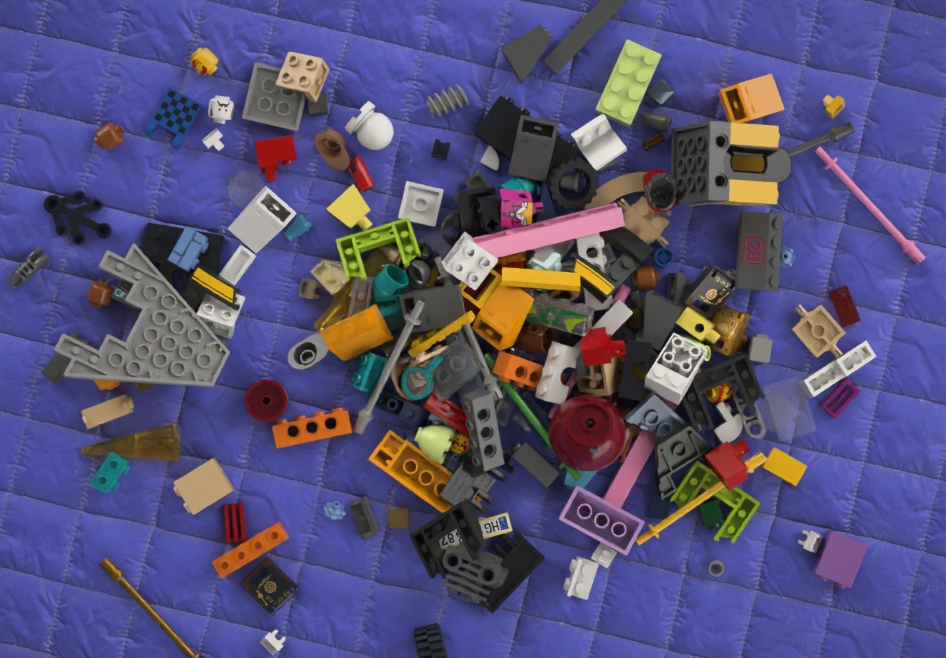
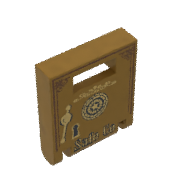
[701,305,750,358]

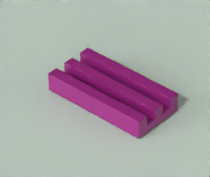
[820,378,861,419]

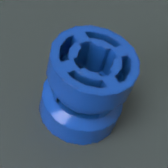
[653,248,674,268]

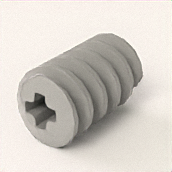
[427,84,469,120]

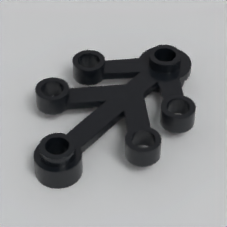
[44,191,112,245]

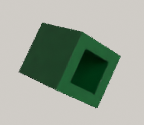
[697,499,724,529]

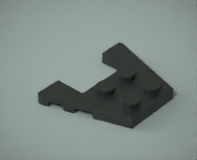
[654,423,714,500]

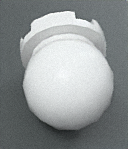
[345,101,394,150]

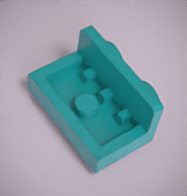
[90,452,131,494]

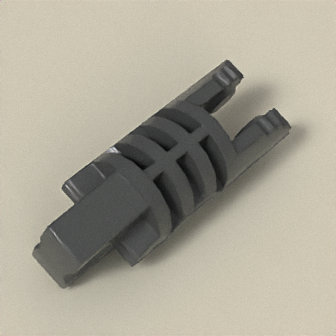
[6,246,50,290]

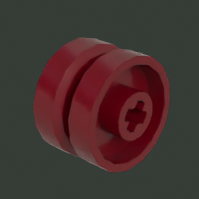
[245,380,289,422]

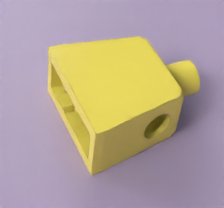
[327,185,373,231]
[675,307,721,345]

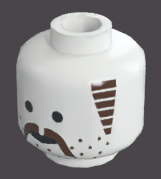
[208,95,234,124]

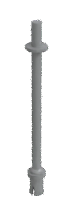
[434,256,504,401]
[352,300,425,435]

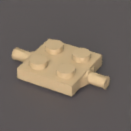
[617,196,670,248]
[791,304,846,358]

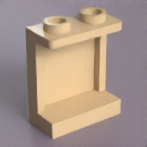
[173,457,235,515]

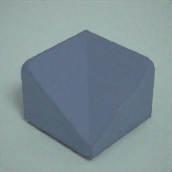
[647,78,675,107]

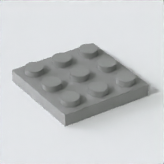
[242,63,306,132]

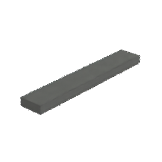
[543,0,628,75]

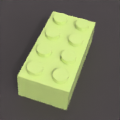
[594,39,662,127]

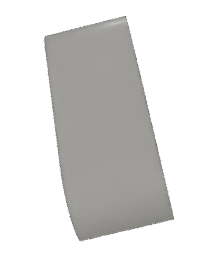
[733,386,766,440]

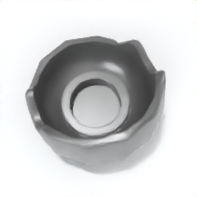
[405,260,431,289]

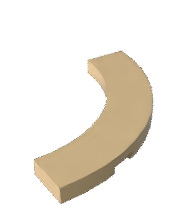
[584,172,647,210]

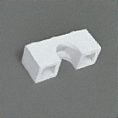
[535,341,581,405]

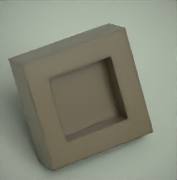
[298,278,322,300]

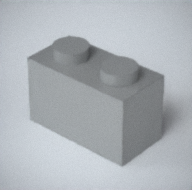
[746,334,773,363]

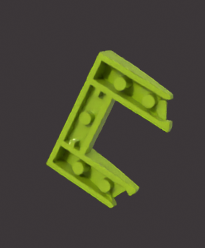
[336,217,421,280]
[670,459,761,543]

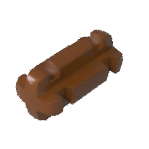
[642,132,665,151]

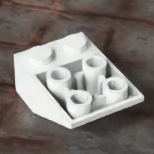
[227,185,297,254]
[644,332,708,405]

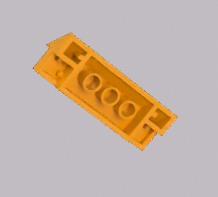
[368,430,482,513]

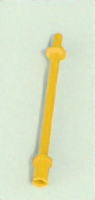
[636,450,768,546]

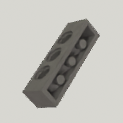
[462,388,504,472]

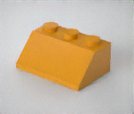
[320,304,393,361]

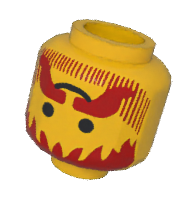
[190,47,218,76]
[704,381,732,403]
[449,429,471,456]

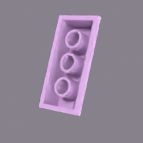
[558,485,645,556]

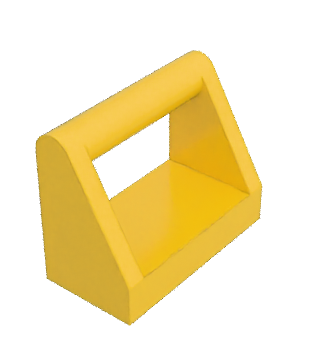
[459,269,502,309]

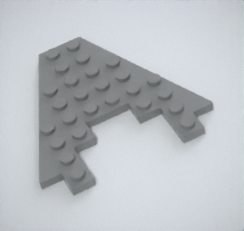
[53,244,230,388]

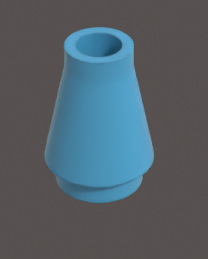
[284,214,313,241]

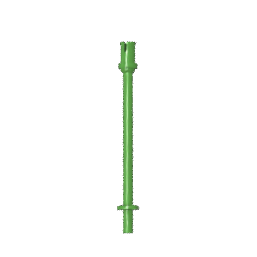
[484,352,582,481]

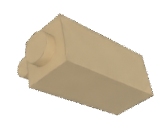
[81,394,135,429]

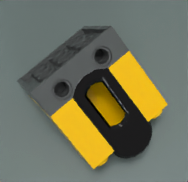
[671,121,792,207]

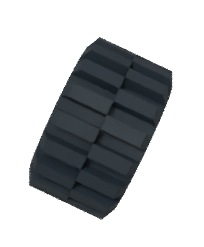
[413,623,448,658]

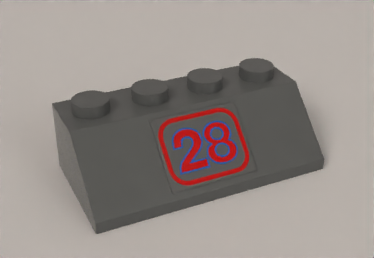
[735,211,783,292]

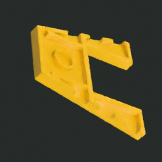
[408,310,475,358]

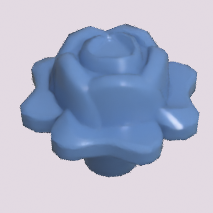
[780,245,796,269]
[443,451,463,473]
[323,501,346,521]

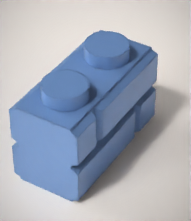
[167,226,209,273]

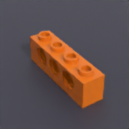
[492,351,567,392]
[272,407,353,449]
[212,521,290,579]

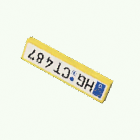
[439,512,513,551]

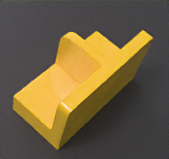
[760,447,807,486]

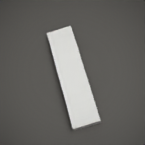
[573,300,633,367]
[798,341,876,399]

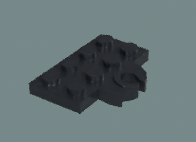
[441,186,499,247]
[142,222,224,286]

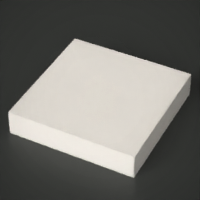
[398,181,444,227]

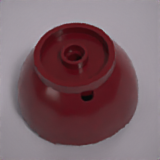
[549,395,626,471]

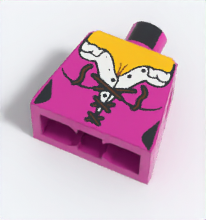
[499,189,543,231]

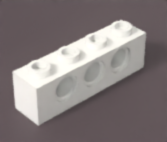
[575,233,613,312]

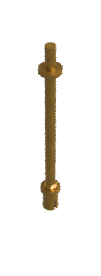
[99,557,202,658]

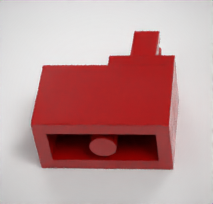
[255,136,298,183]
[581,327,626,367]
[705,440,749,491]

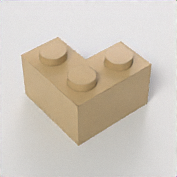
[576,357,621,395]

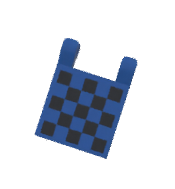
[144,87,203,150]

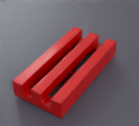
[224,502,247,543]

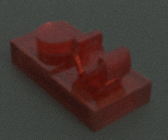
[828,285,861,328]

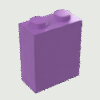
[812,529,868,589]

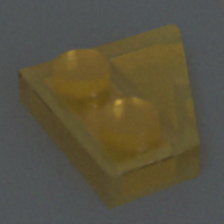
[310,259,354,298]

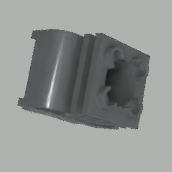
[443,541,509,604]

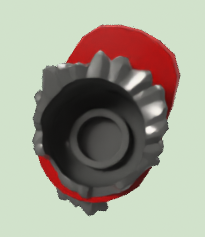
[643,169,678,218]

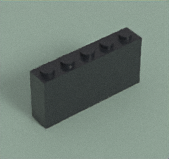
[474,95,579,187]

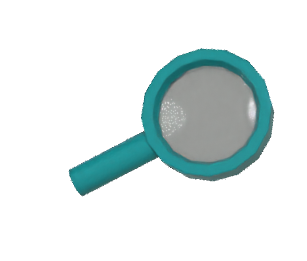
[401,354,443,400]

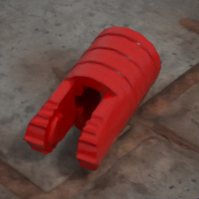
[348,155,375,193]

